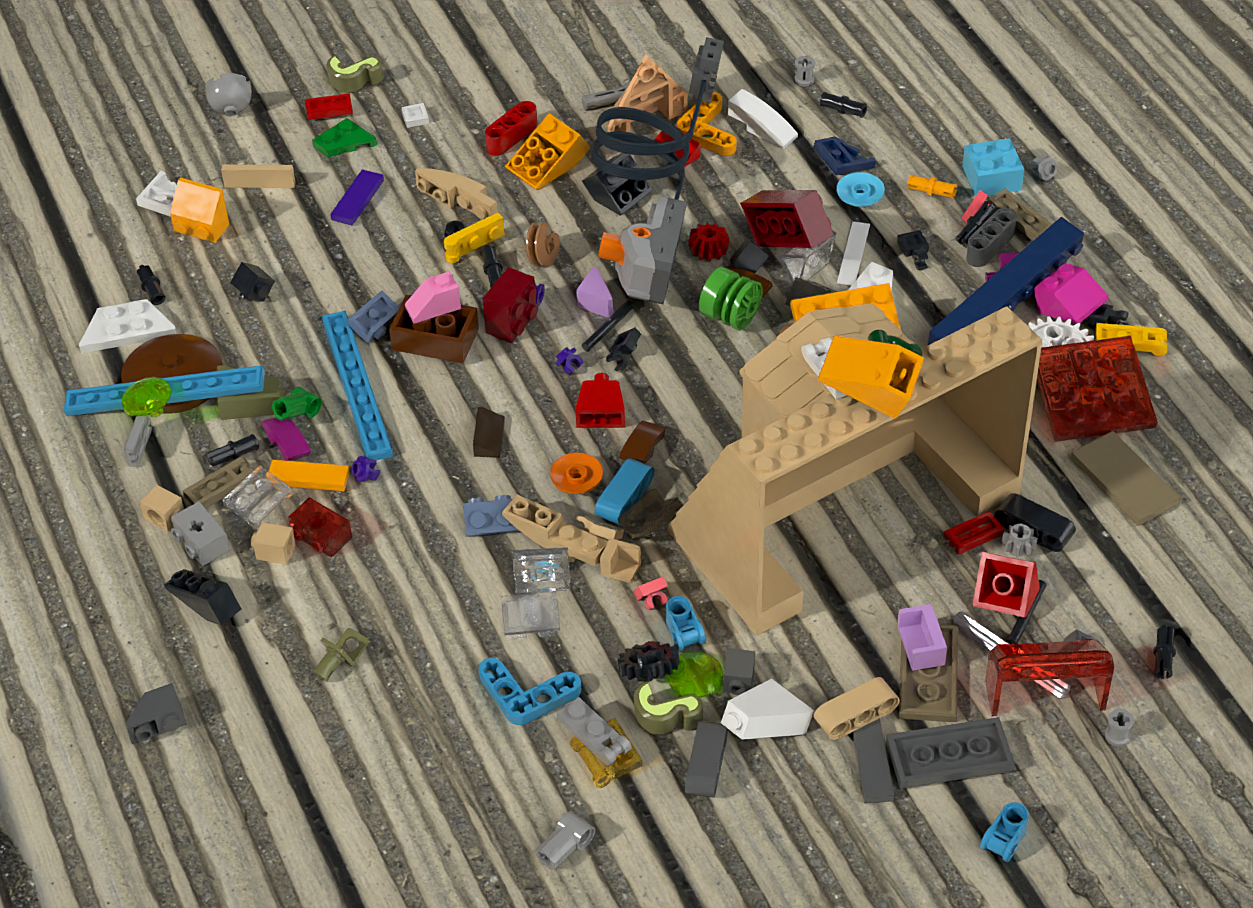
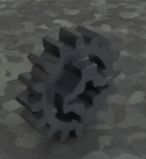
[618,641,680,682]

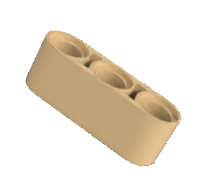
[814,677,900,740]

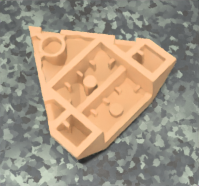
[608,54,688,133]

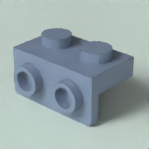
[346,291,402,344]
[463,495,520,537]

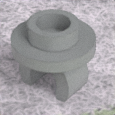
[1031,156,1057,181]

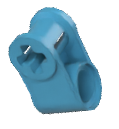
[666,596,706,651]
[980,802,1029,862]

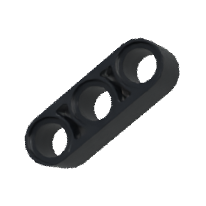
[994,493,1076,552]

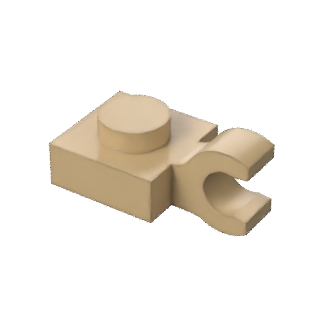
[576,516,624,541]

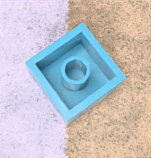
[962,138,1024,197]

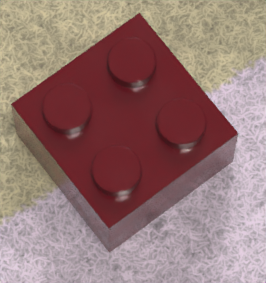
[482,267,538,343]

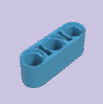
[595,458,655,525]

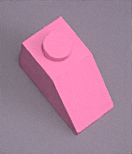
[405,271,461,323]

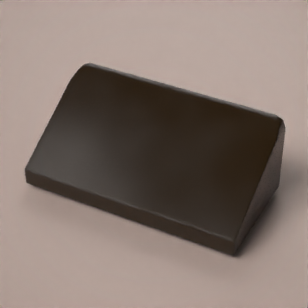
[473,407,505,457]

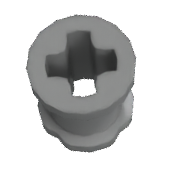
[794,56,815,87]
[1105,708,1134,747]

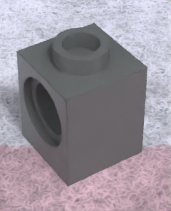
[723,648,756,695]

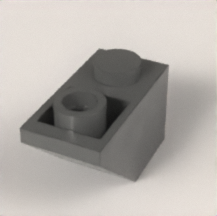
[125,683,187,744]

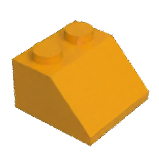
[170,177,229,243]

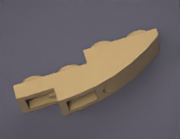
[415,168,498,219]
[502,495,608,566]

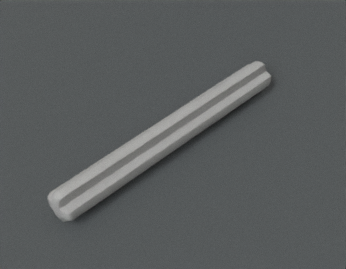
[952,611,1071,699]

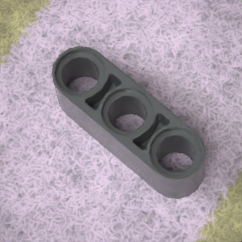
[966,208,1017,267]
[685,720,728,798]

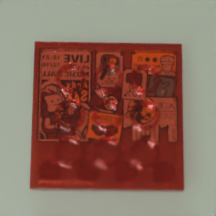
[1037,336,1158,442]

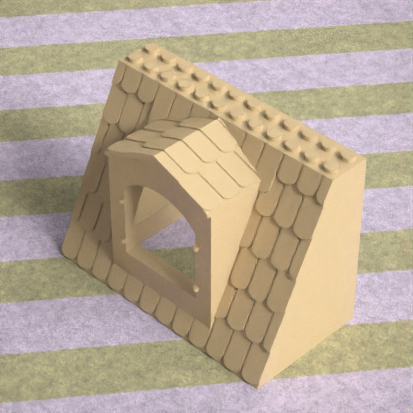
[667,304,1042,636]

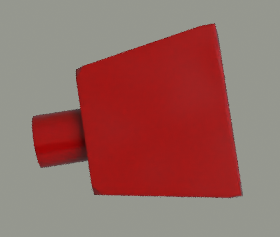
[575,373,625,428]

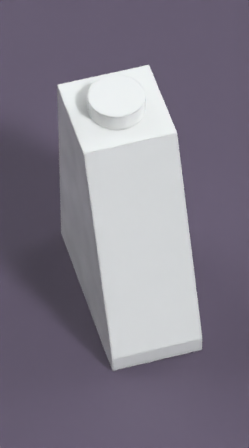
[721,678,814,739]

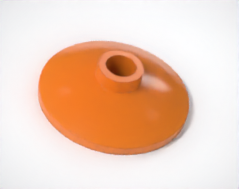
[550,453,603,494]

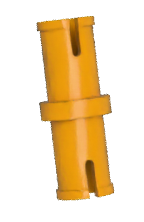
[907,174,957,199]

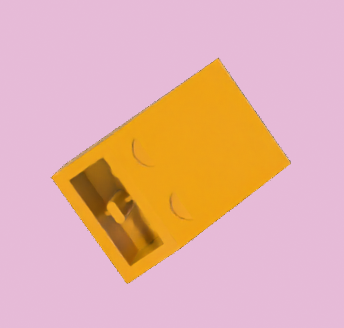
[505,113,591,190]
[817,336,924,419]

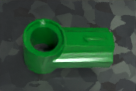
[271,387,322,421]

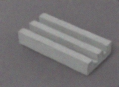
[124,411,152,467]

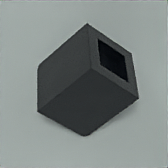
[729,237,769,273]

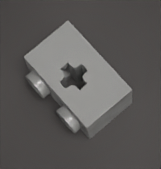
[171,502,230,566]

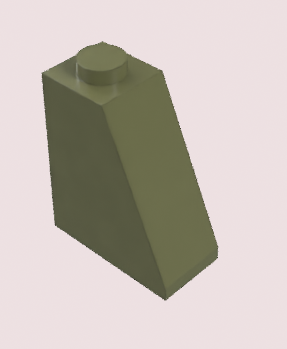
[217,365,287,420]

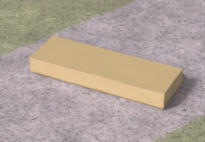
[221,164,295,188]

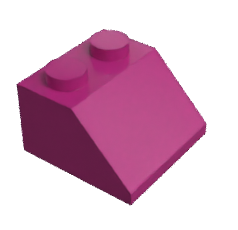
[1034,263,1109,324]

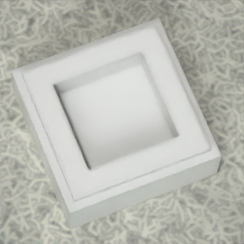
[401,103,429,128]

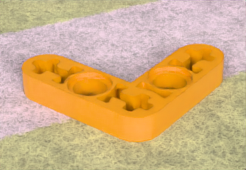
[677,92,736,156]

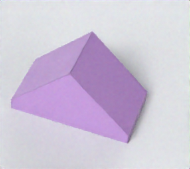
[577,267,613,318]

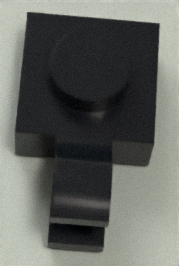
[897,230,929,270]
[1082,304,1129,327]
[606,327,642,372]

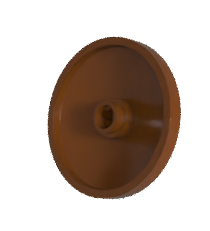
[121,334,223,414]

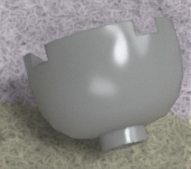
[205,73,252,116]

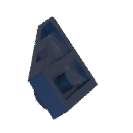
[813,136,877,176]

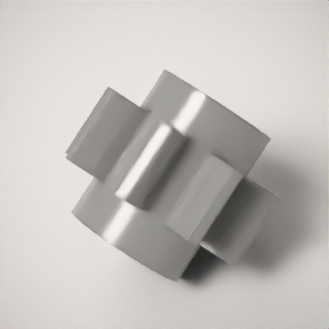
[1002,523,1037,557]

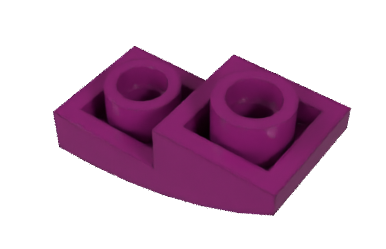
[261,417,311,461]

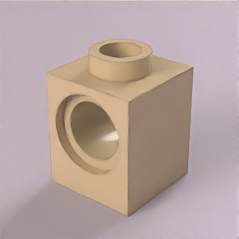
[139,485,184,532]

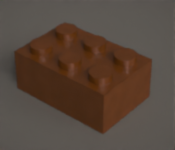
[389,295,479,364]

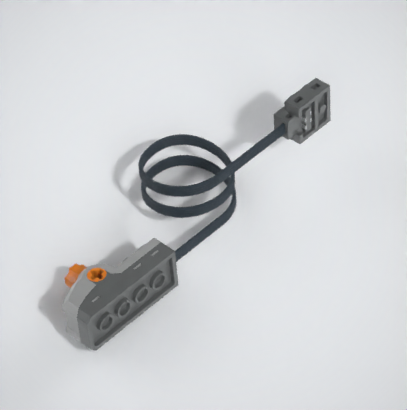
[591,37,724,305]

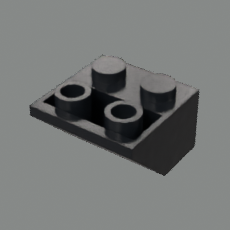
[582,153,653,215]

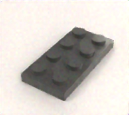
[886,717,1015,789]

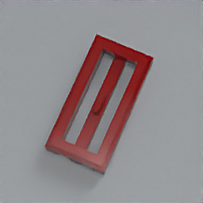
[943,511,1004,555]

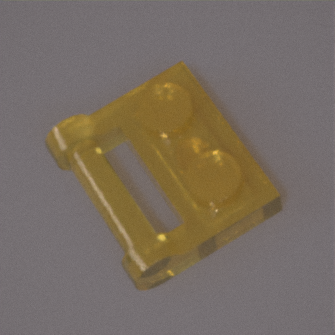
[569,718,642,788]

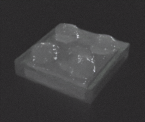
[513,547,570,593]

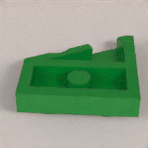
[312,118,377,157]

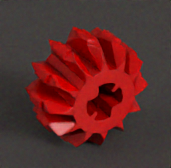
[688,222,729,261]

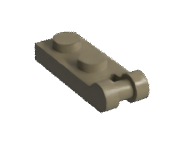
[183,457,260,509]

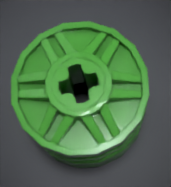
[699,266,762,331]

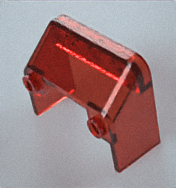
[985,639,1115,716]

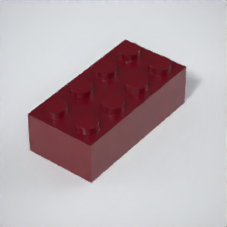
[740,190,834,248]

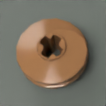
[526,222,560,267]

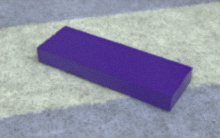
[330,169,384,226]

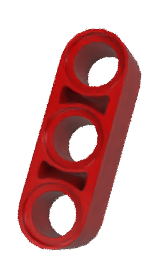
[485,101,538,156]

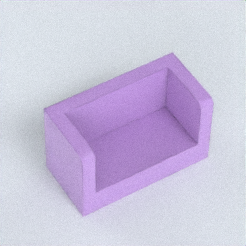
[897,604,947,671]

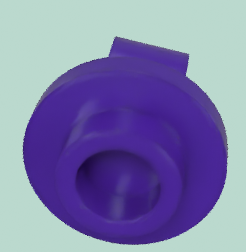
[556,347,584,375]
[352,456,381,482]

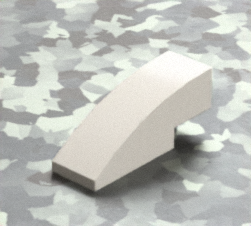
[728,89,798,149]

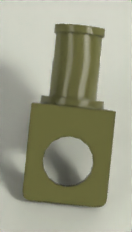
[312,628,370,682]

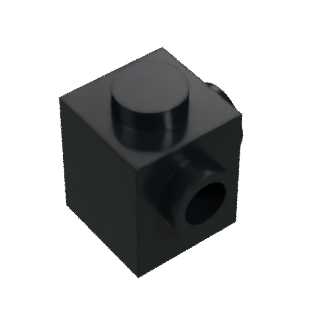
[230,262,275,302]

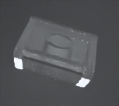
[779,230,837,290]

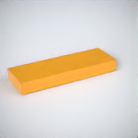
[266,460,350,491]

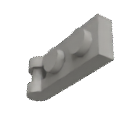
[557,697,632,766]

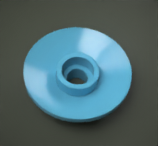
[837,172,885,207]

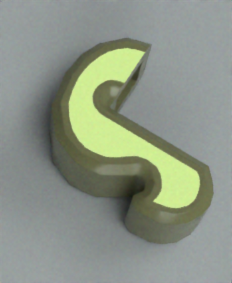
[326,56,383,93]
[634,681,703,735]

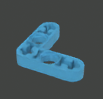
[478,658,581,725]

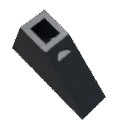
[164,569,241,626]

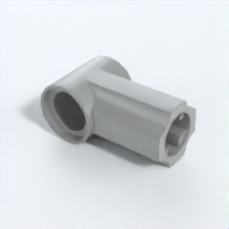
[536,811,595,869]

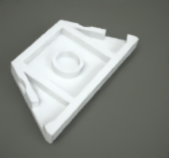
[79,299,177,354]

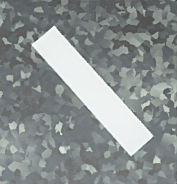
[837,221,870,285]

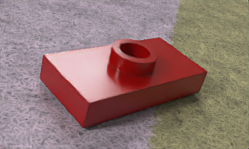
[305,93,353,120]

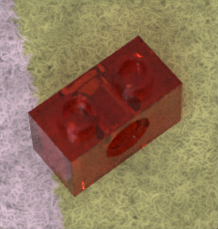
[288,497,352,558]

